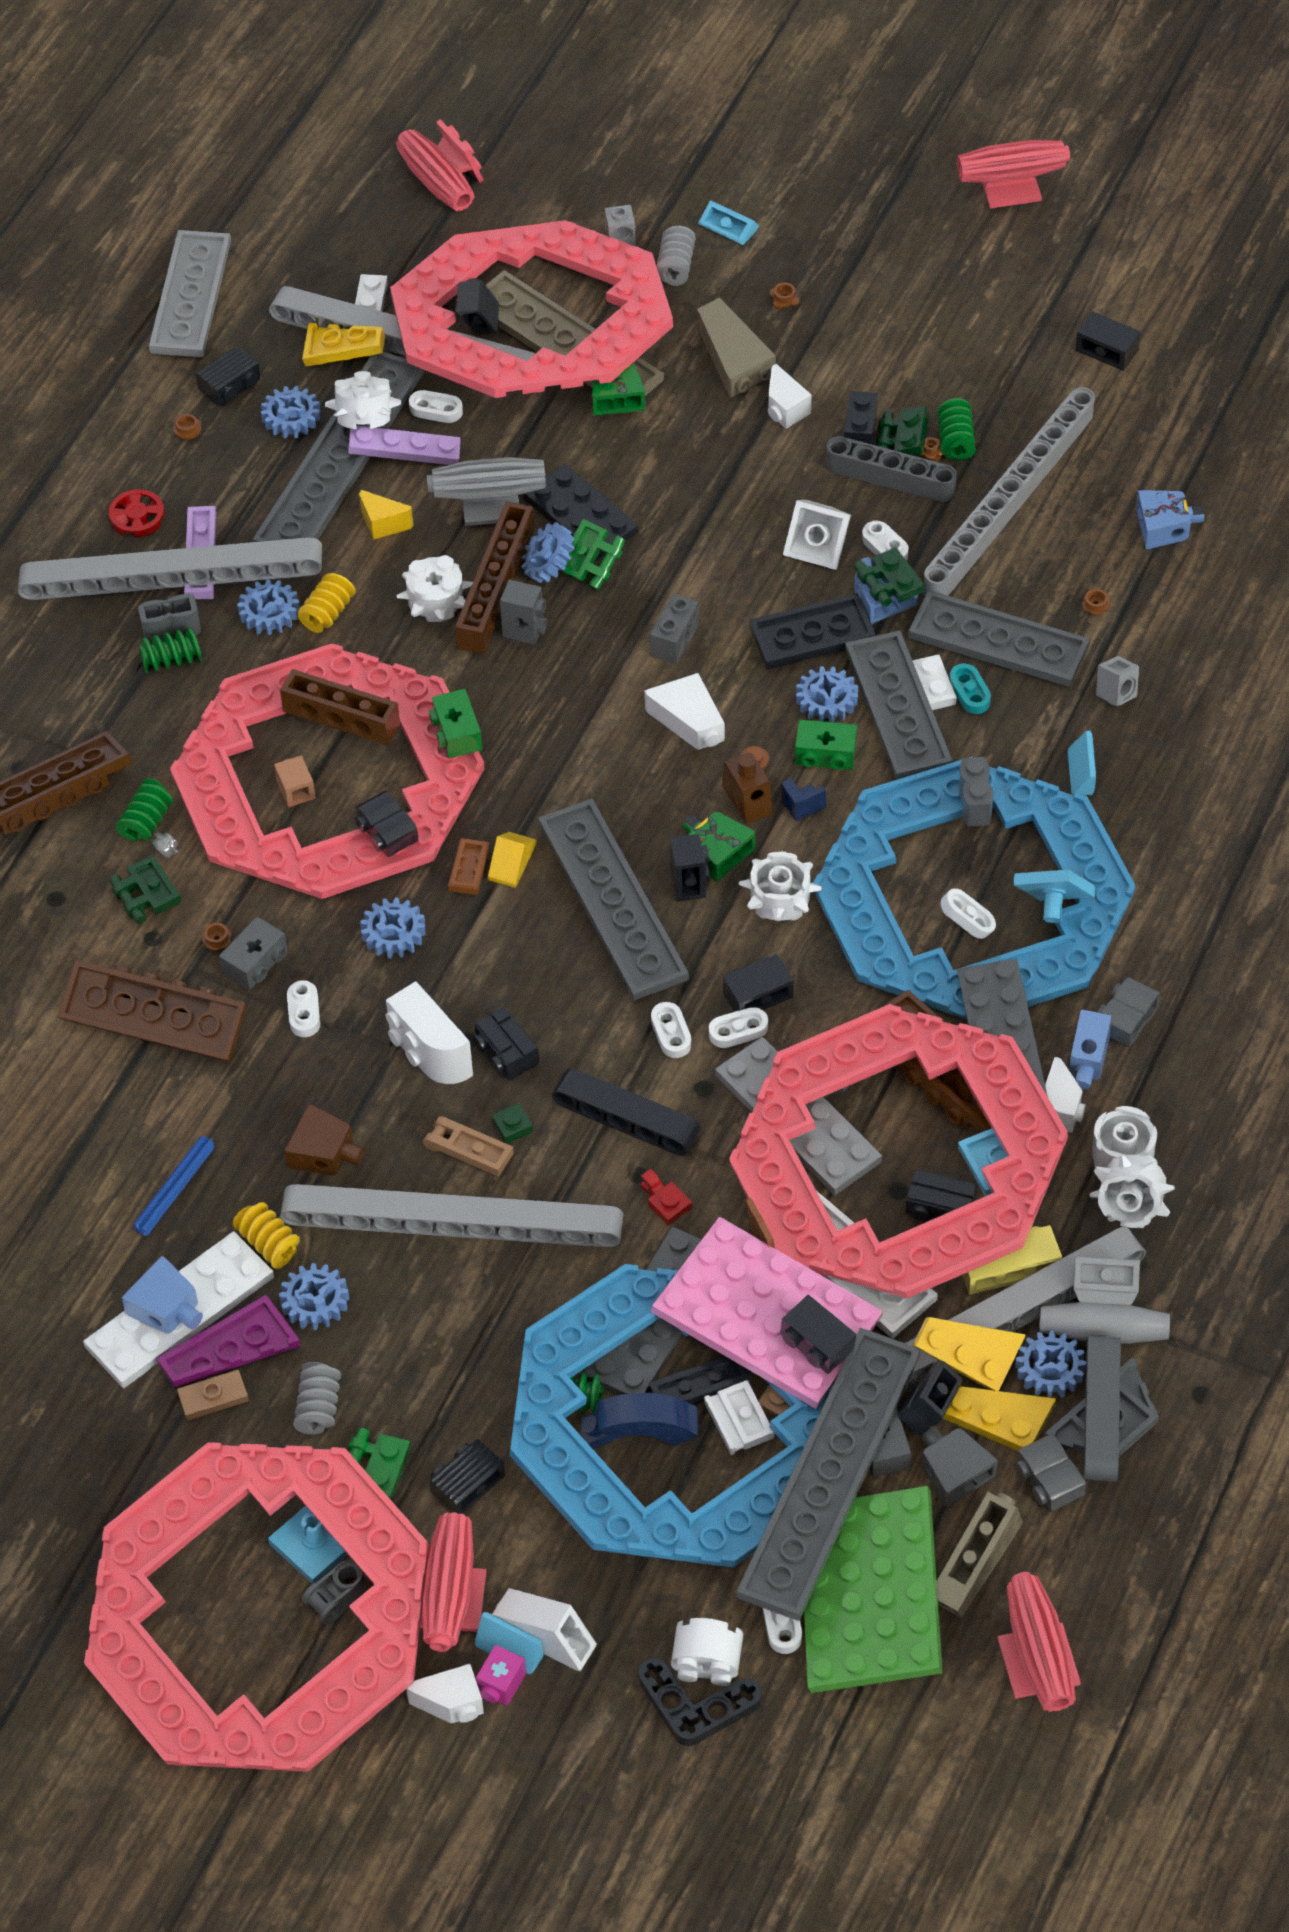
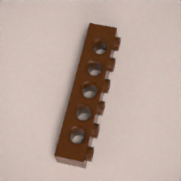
[455,501,534,654]

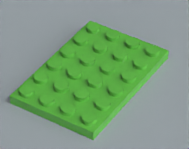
[804,1486,942,1693]

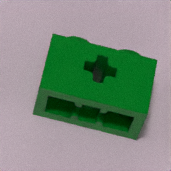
[428,689,482,758]
[795,720,857,770]

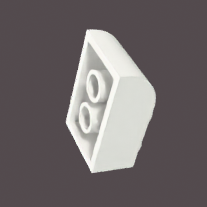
[385,981,473,1084]

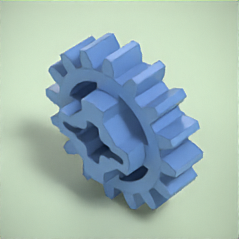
[261,386,321,438]
[521,523,575,583]
[237,579,300,635]
[796,666,858,723]
[360,897,426,959]
[279,1263,349,1330]
[1015,1330,1086,1398]

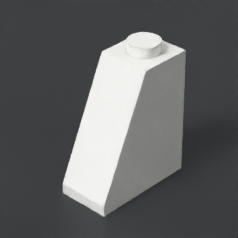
[644,673,725,750]
[492,1588,597,1671]

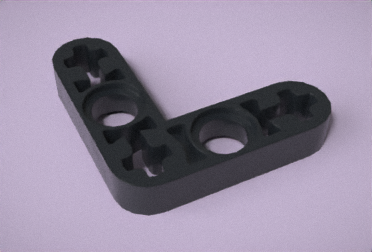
[639,1658,762,1746]

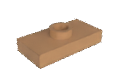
[177,1369,249,1421]

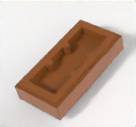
[448,838,490,895]

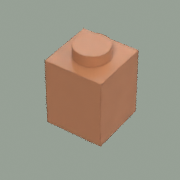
[274,755,316,808]

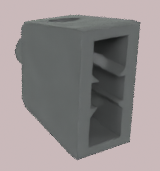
[921,1426,997,1508]

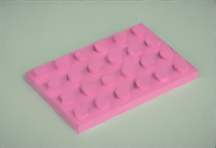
[651,1217,883,1409]

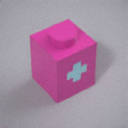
[476,1645,526,1706]

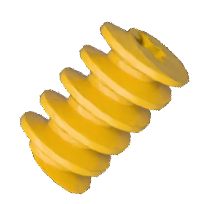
[298,573,356,634]
[233,1202,300,1269]

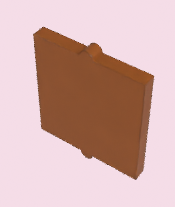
[745,1198,775,1248]

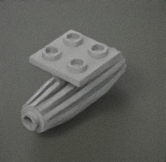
[427,457,546,526]

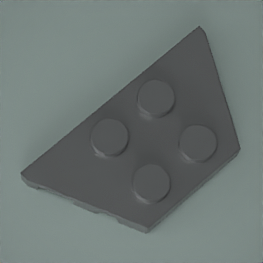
[1045,1357,1159,1456]

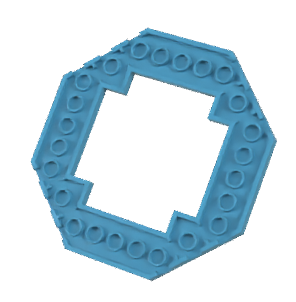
[813,757,1136,1020]
[509,1264,833,1567]

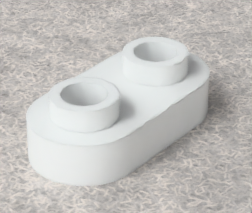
[409,390,463,423]
[862,521,908,561]
[941,889,996,939]
[287,981,320,1037]
[651,1002,691,1058]
[709,1008,768,1048]
[763,1608,802,1654]

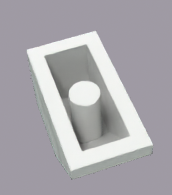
[768,364,812,429]
[1045,1057,1086,1132]
[406,1664,484,1724]

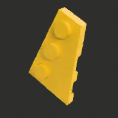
[302,323,385,367]
[912,1317,1026,1391]
[943,1386,1056,1451]

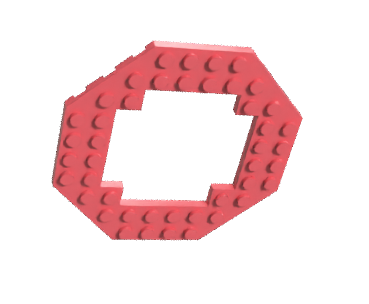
[390,220,673,398]
[170,644,484,899]
[729,1004,1068,1299]
[84,1442,429,1772]

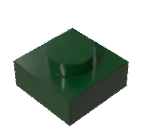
[491,1103,533,1144]

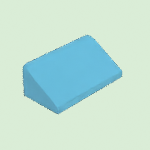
[698,200,759,245]
[1068,731,1096,795]
[475,1612,544,1674]

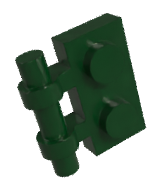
[875,405,929,455]
[854,547,924,607]
[109,855,181,924]

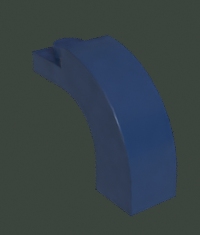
[581,1393,698,1449]

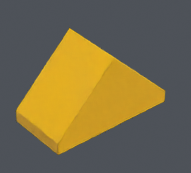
[359,490,413,540]
[488,832,537,888]

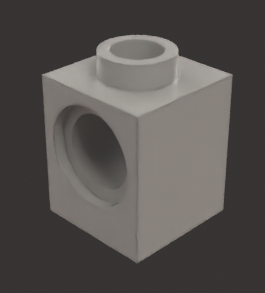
[604,205,636,246]
[1096,656,1139,706]

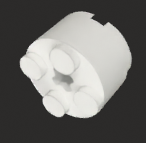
[1092,1106,1157,1168]
[671,1618,743,1686]

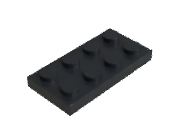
[523,463,638,561]
[749,593,876,669]

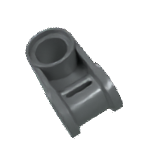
[302,1560,366,1625]

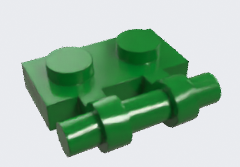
[559,519,626,590]
[348,1428,411,1501]

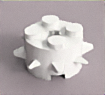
[325,371,401,429]
[397,555,473,622]
[739,851,821,921]
[1090,1154,1175,1229]

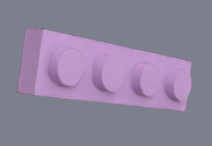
[348,425,460,465]
[184,506,217,599]

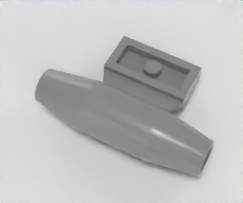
[1039,1257,1170,1344]

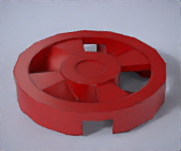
[109,490,165,537]

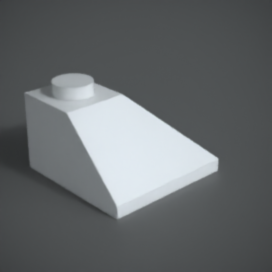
[783,499,851,570]

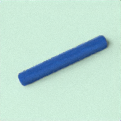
[133,1136,214,1236]

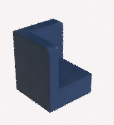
[781,778,826,821]

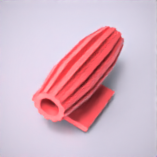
[396,119,484,212]
[957,140,1070,208]
[420,1512,487,1652]
[997,1572,1081,1712]

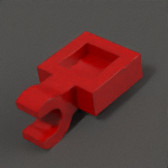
[640,1169,692,1226]

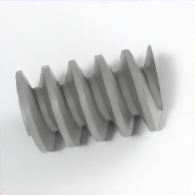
[656,226,696,286]
[293,1362,341,1435]

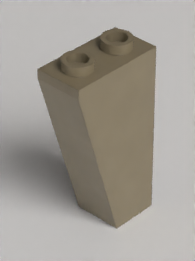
[697,297,776,398]
[937,1492,1023,1618]

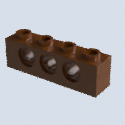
[280,669,400,745]

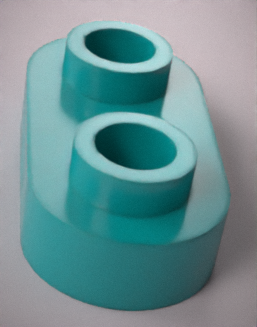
[950,663,991,714]

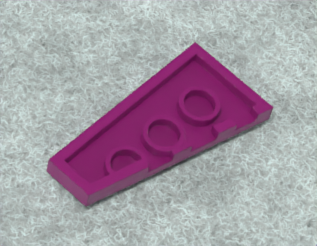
[157,1295,301,1388]

